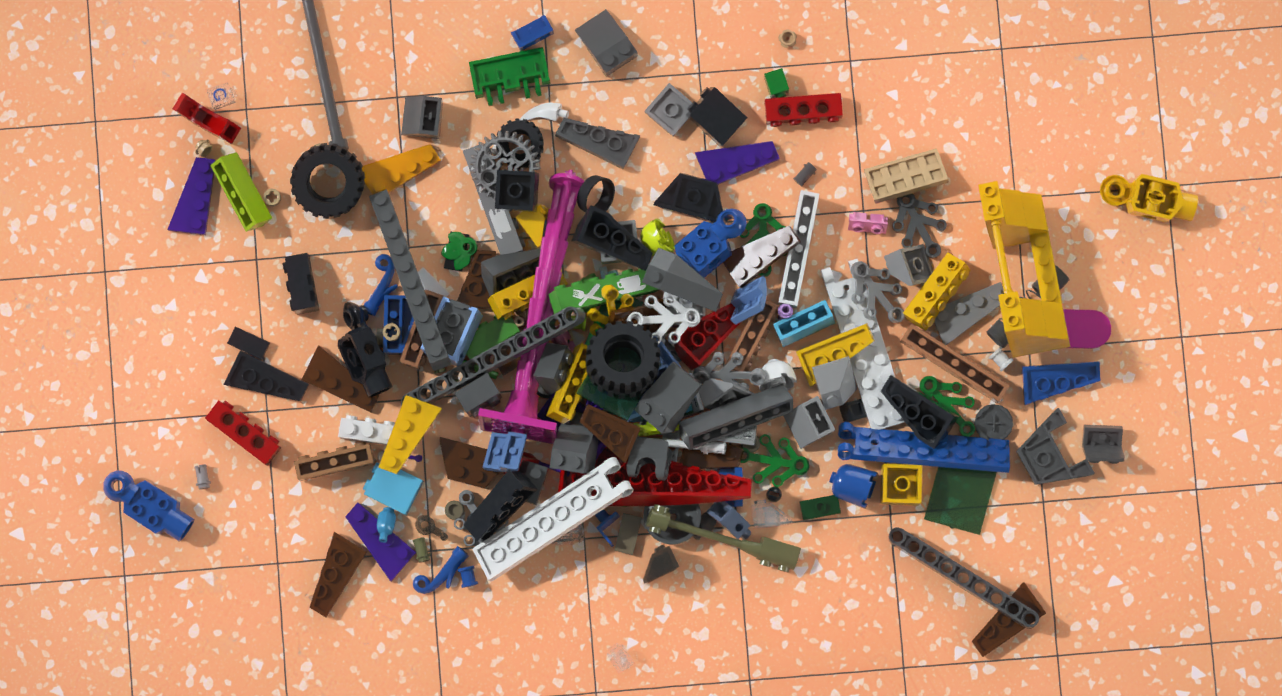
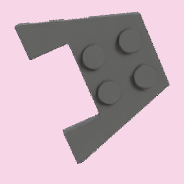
[1016,408,1095,485]

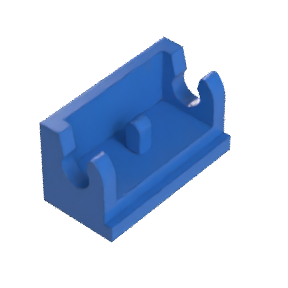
[511,15,554,51]

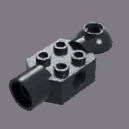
[337,302,393,398]

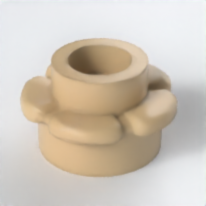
[778,29,797,48]
[195,139,213,157]

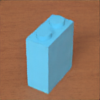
[363,462,424,516]

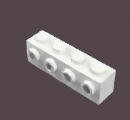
[338,415,416,450]

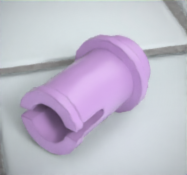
[778,304,793,321]

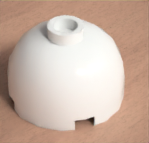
[759,359,797,391]

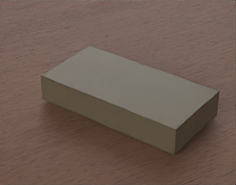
[614,513,642,555]

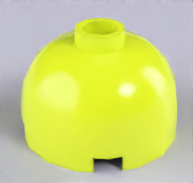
[640,218,675,256]

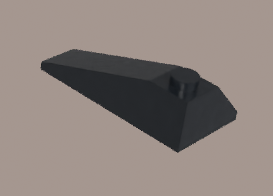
[571,205,653,271]
[881,375,959,449]

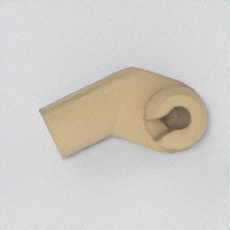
[514,310,528,326]

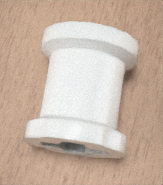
[988,346,1013,372]

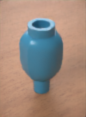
[377,507,396,543]

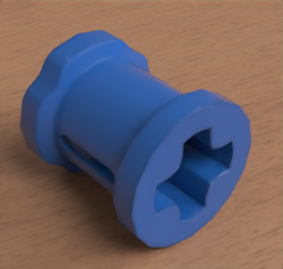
[458,565,478,588]

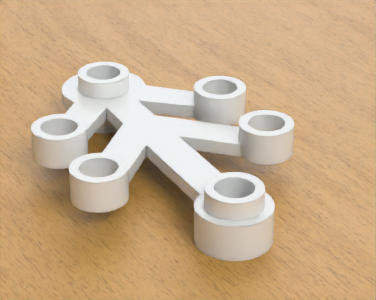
[627,294,701,344]

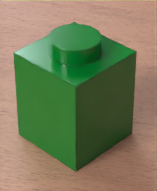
[764,68,789,98]

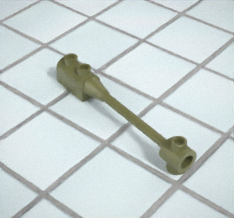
[646,504,801,573]

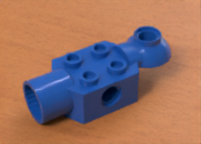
[675,208,747,278]
[103,470,195,542]

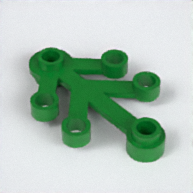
[740,203,788,277]
[919,376,975,437]
[740,434,810,487]

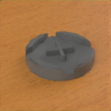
[974,404,1013,440]

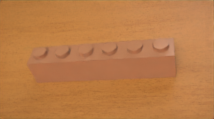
[900,323,1009,403]

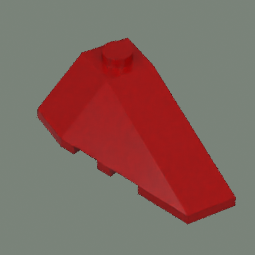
[672,303,741,371]

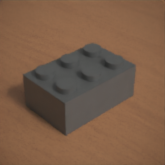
[455,373,502,418]

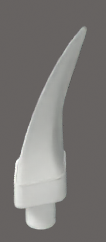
[519,103,569,121]

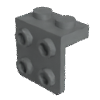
[1082,425,1125,464]

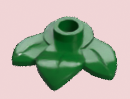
[441,232,478,270]

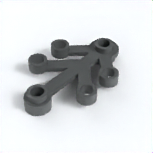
[892,193,947,258]

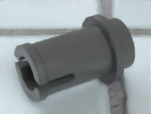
[793,162,817,187]

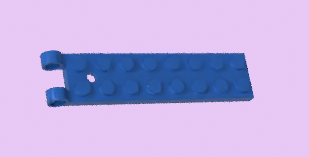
[838,422,1010,473]

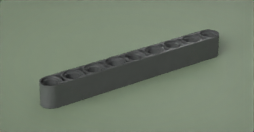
[888,527,1039,629]

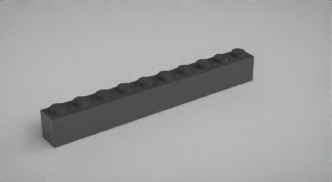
[369,189,452,371]

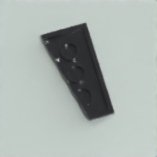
[223,350,309,401]

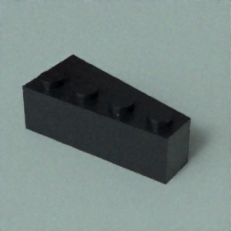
[463,470,538,542]

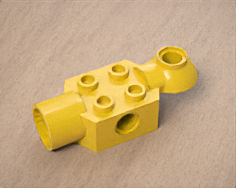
[1100,174,1198,223]

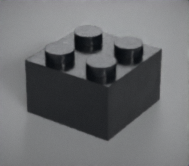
[495,170,539,212]

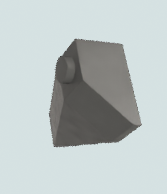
[642,248,723,312]
[481,249,541,296]

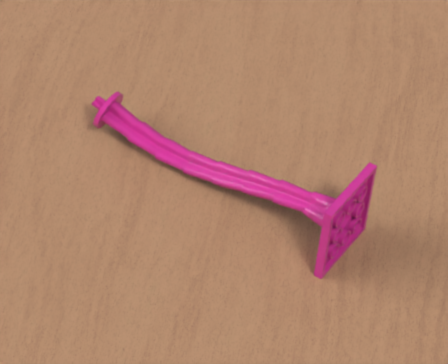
[478,170,584,444]

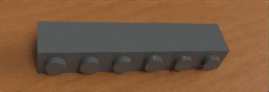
[679,384,793,450]

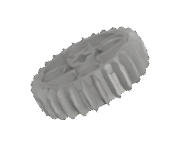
[470,131,541,200]

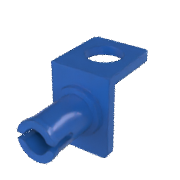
[595,509,620,547]

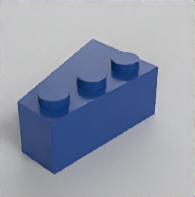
[383,295,414,355]

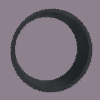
[577,175,615,213]

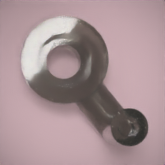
[415,515,448,541]

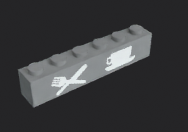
[463,145,526,255]

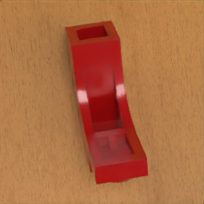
[172,93,241,144]

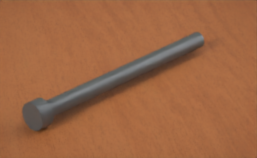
[302,0,349,149]

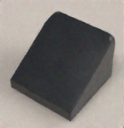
[839,399,867,422]

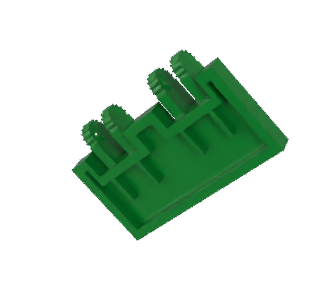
[469,47,551,106]

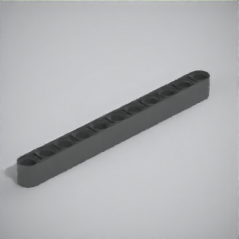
[401,307,585,406]

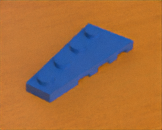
[1022,361,1101,405]

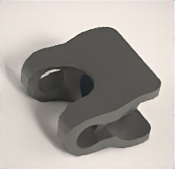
[627,437,672,481]

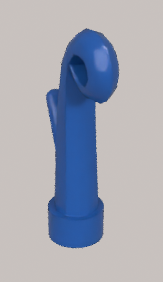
[363,254,398,316]
[413,546,469,594]

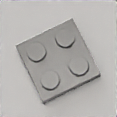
[644,83,692,137]

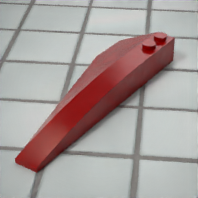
[558,447,752,506]

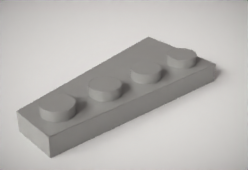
[934,282,1004,345]

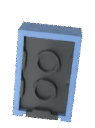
[420,296,483,366]

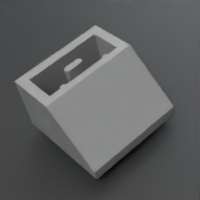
[783,396,836,449]

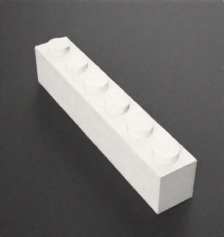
[778,190,820,308]

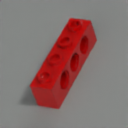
[764,93,843,127]
[205,400,281,466]

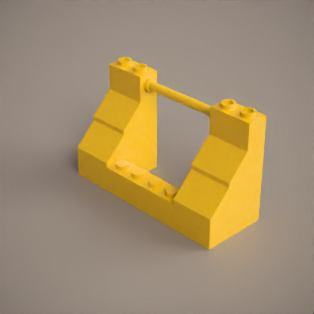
[978,181,1070,358]

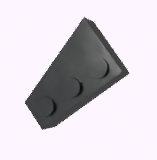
[283,253,320,315]

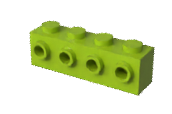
[210,152,272,232]

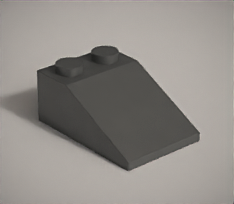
[575,9,638,77]
[635,362,702,433]
[550,412,599,473]

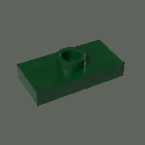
[799,495,841,520]

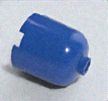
[829,464,878,509]

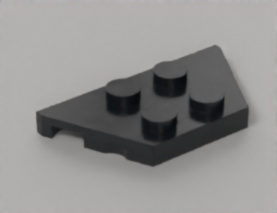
[653,172,723,222]

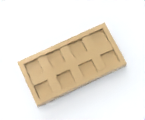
[864,148,949,204]

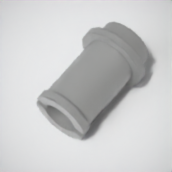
[194,464,211,490]

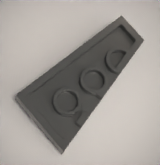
[555,118,640,169]

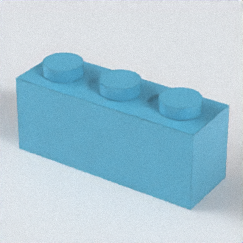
[773,300,835,347]

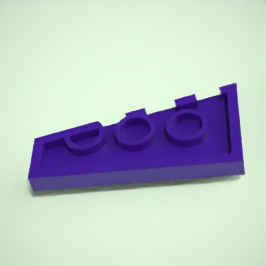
[695,141,780,185]
[167,157,216,235]
[345,503,416,582]

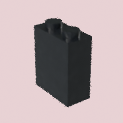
[686,87,748,146]

